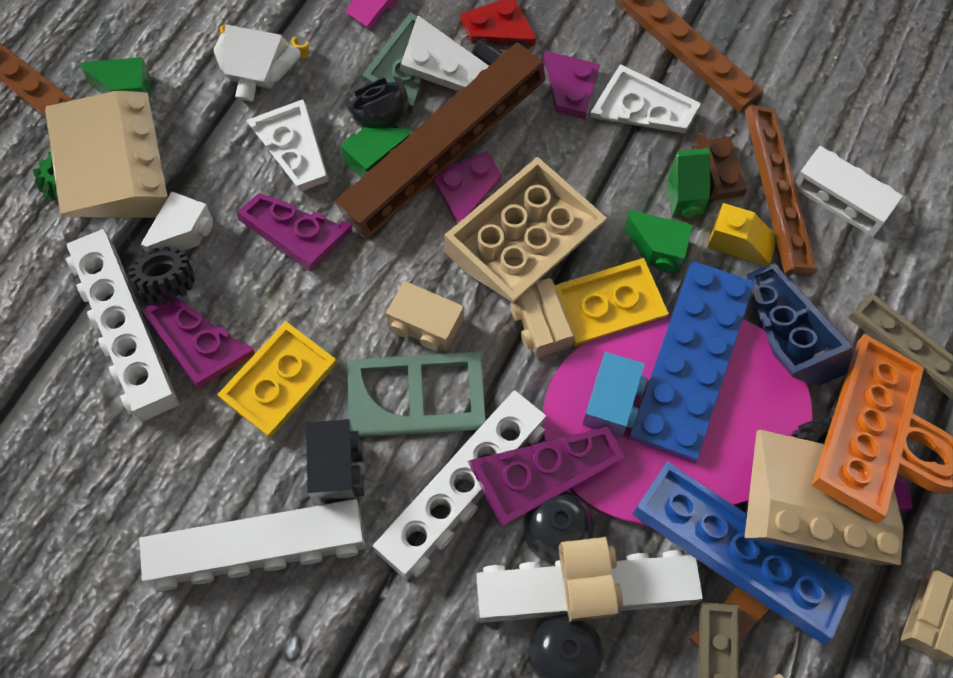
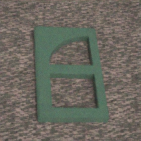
[347,351,486,438]

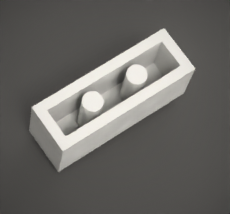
[794,146,903,237]

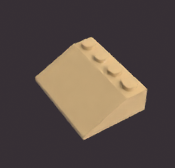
[45,91,167,218]
[444,157,607,303]
[744,430,903,565]

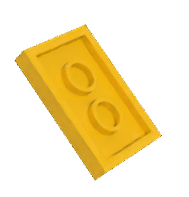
[554,258,669,348]
[217,321,337,439]

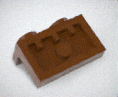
[691,133,748,201]

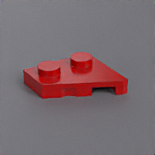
[460,0,536,47]

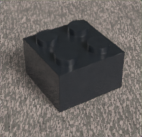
[306,419,365,506]

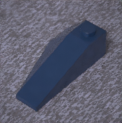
[746,263,853,386]

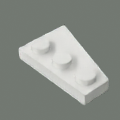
[399,16,489,91]
[590,64,701,133]
[246,100,329,192]

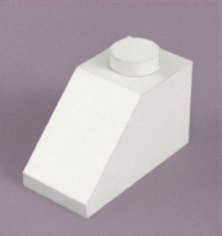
[141,192,213,255]

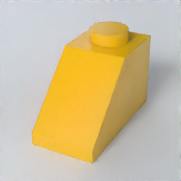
[707,203,777,266]

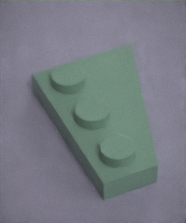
[362,12,422,112]

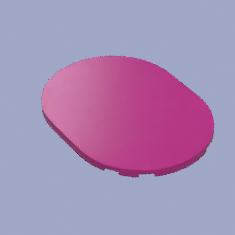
[543,315,812,526]

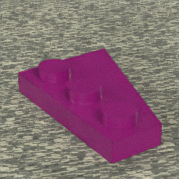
[237,193,352,271]
[141,298,255,389]

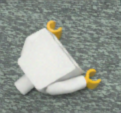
[213,25,309,102]

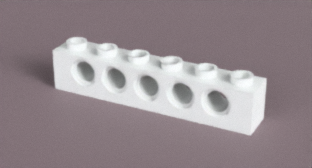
[66,229,180,422]
[373,390,546,581]

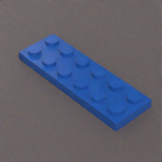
[629,260,754,463]
[632,461,855,646]

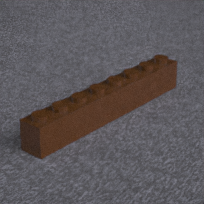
[335,42,546,239]

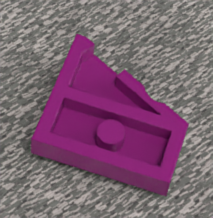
[543,51,600,119]
[432,151,501,224]

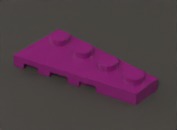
[467,426,625,526]

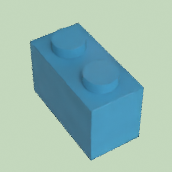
[582,352,648,437]

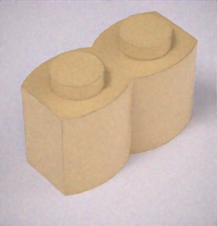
[559,537,623,622]

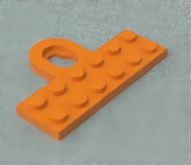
[811,334,953,524]

